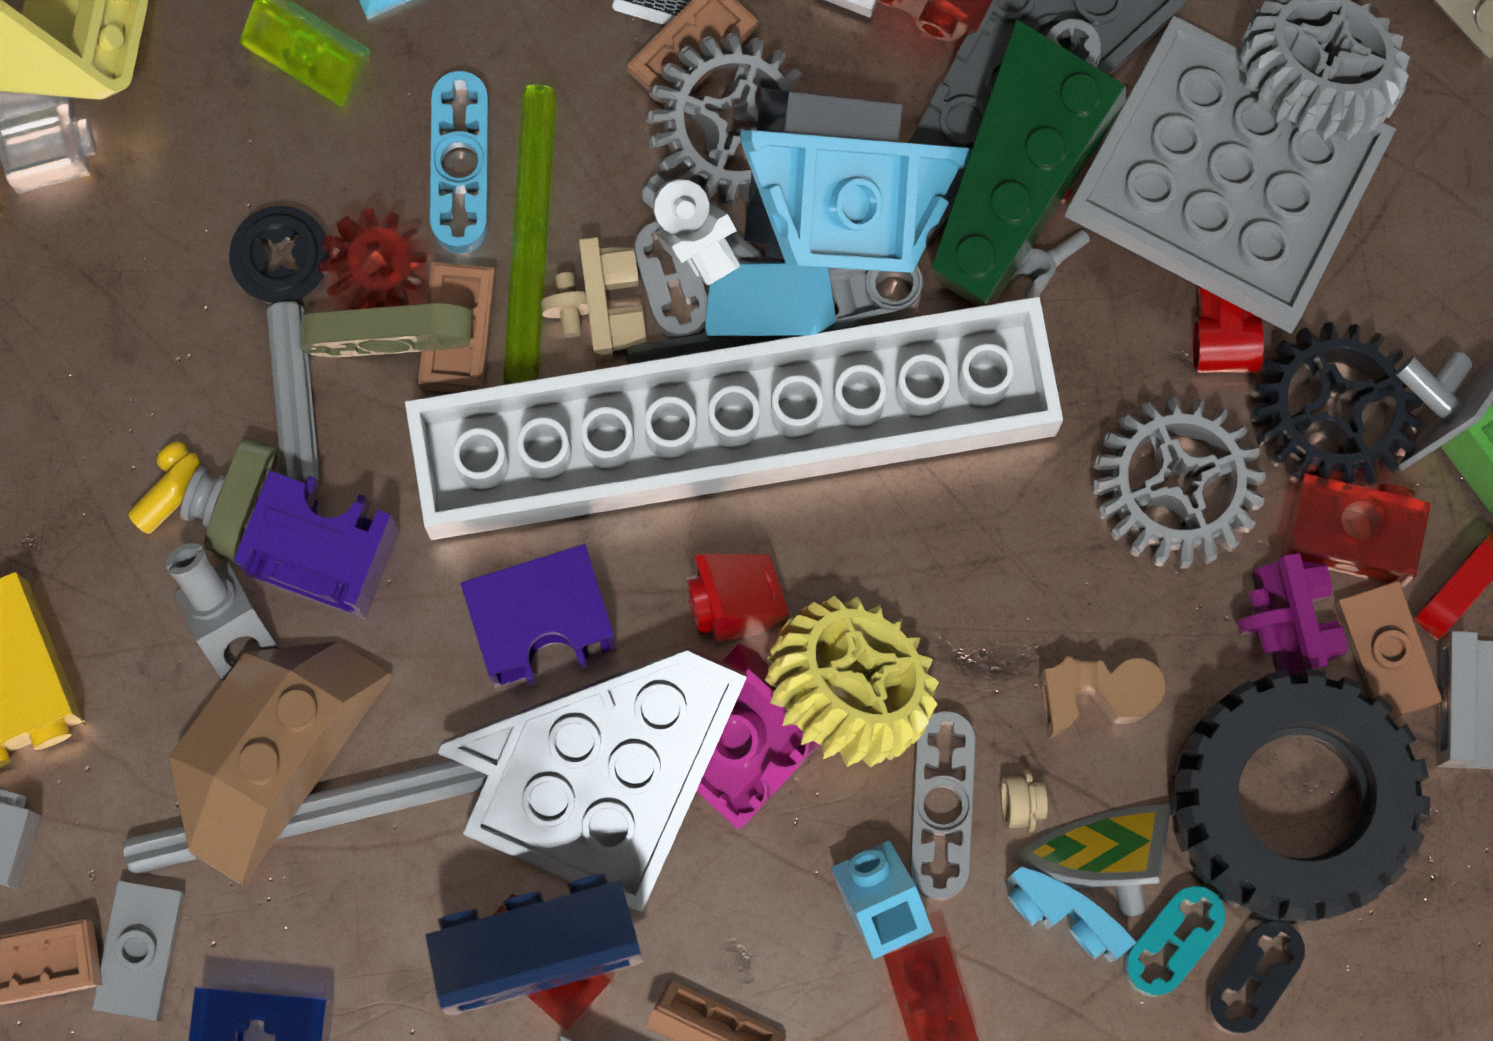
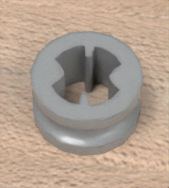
[1046,19,1101,68]
[180,465,227,528]

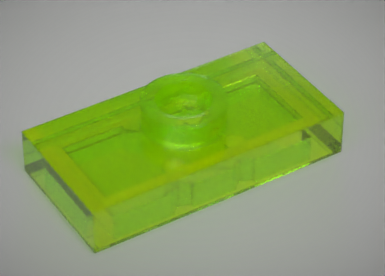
[239,0,372,107]

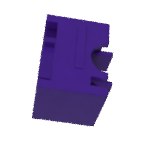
[233,470,400,619]
[460,544,617,688]

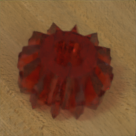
[318,208,428,310]

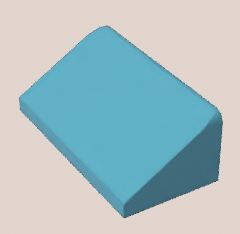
[705,261,836,336]

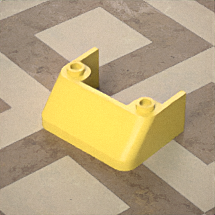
[0,0,149,100]

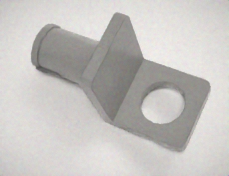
[165,543,279,681]

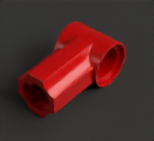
[1193,286,1264,373]

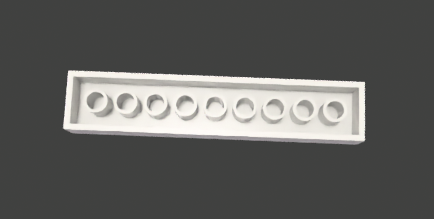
[405,297,1063,540]

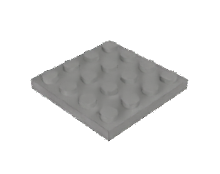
[1064,16,1396,334]

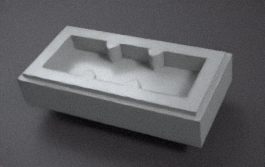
[92,881,185,1022]

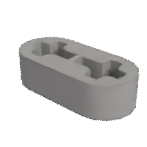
[634,221,708,339]

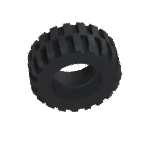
[1169,669,1431,924]

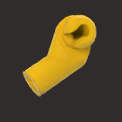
[128,441,201,534]

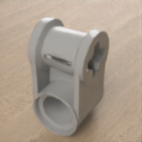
[820,265,923,333]

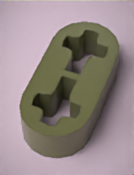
[204,437,278,559]

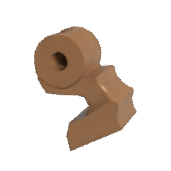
[1039,656,1166,739]

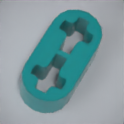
[1124,886,1226,997]

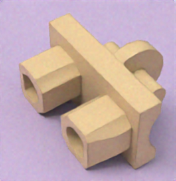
[540,237,647,364]

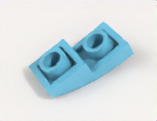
[1006,867,1137,963]

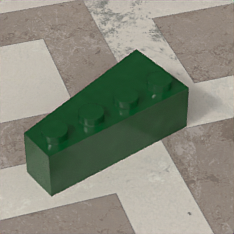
[932,20,1126,307]

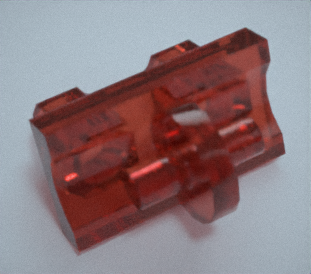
[882,935,979,1041]

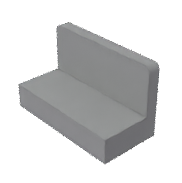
[1437,631,1493,770]

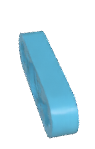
[430,71,490,254]

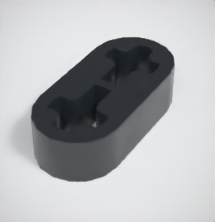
[1206,921,1305,1034]

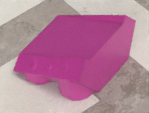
[696,643,820,829]

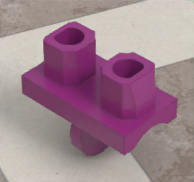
[1236,553,1348,674]

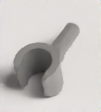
[1011,230,1090,299]

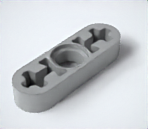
[910,711,975,901]

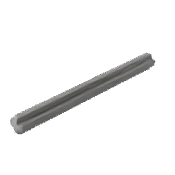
[123,760,488,874]

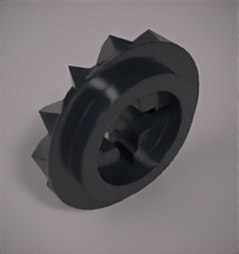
[229,206,331,305]

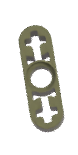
[299,303,472,358]

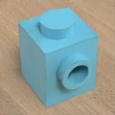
[830,840,933,960]

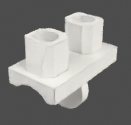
[653,179,741,285]

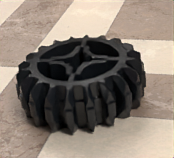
[1250,322,1423,493]

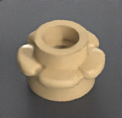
[1000,769,1048,833]

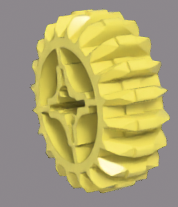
[765,596,939,768]

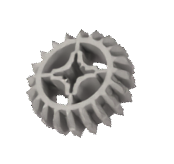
[1238,0,1410,142]
[645,33,811,205]
[1092,396,1266,569]

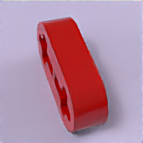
[1413,530,1493,641]

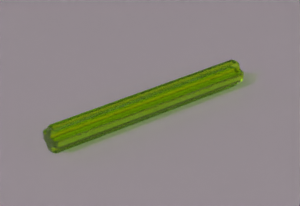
[503,85,556,385]

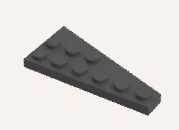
[907,0,1187,244]

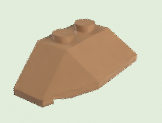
[169,641,392,887]

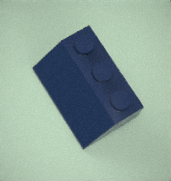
[425,873,644,1016]

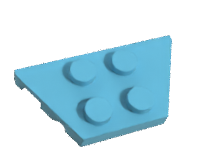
[740,130,973,273]

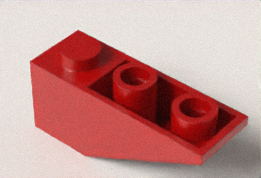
[686,553,790,648]

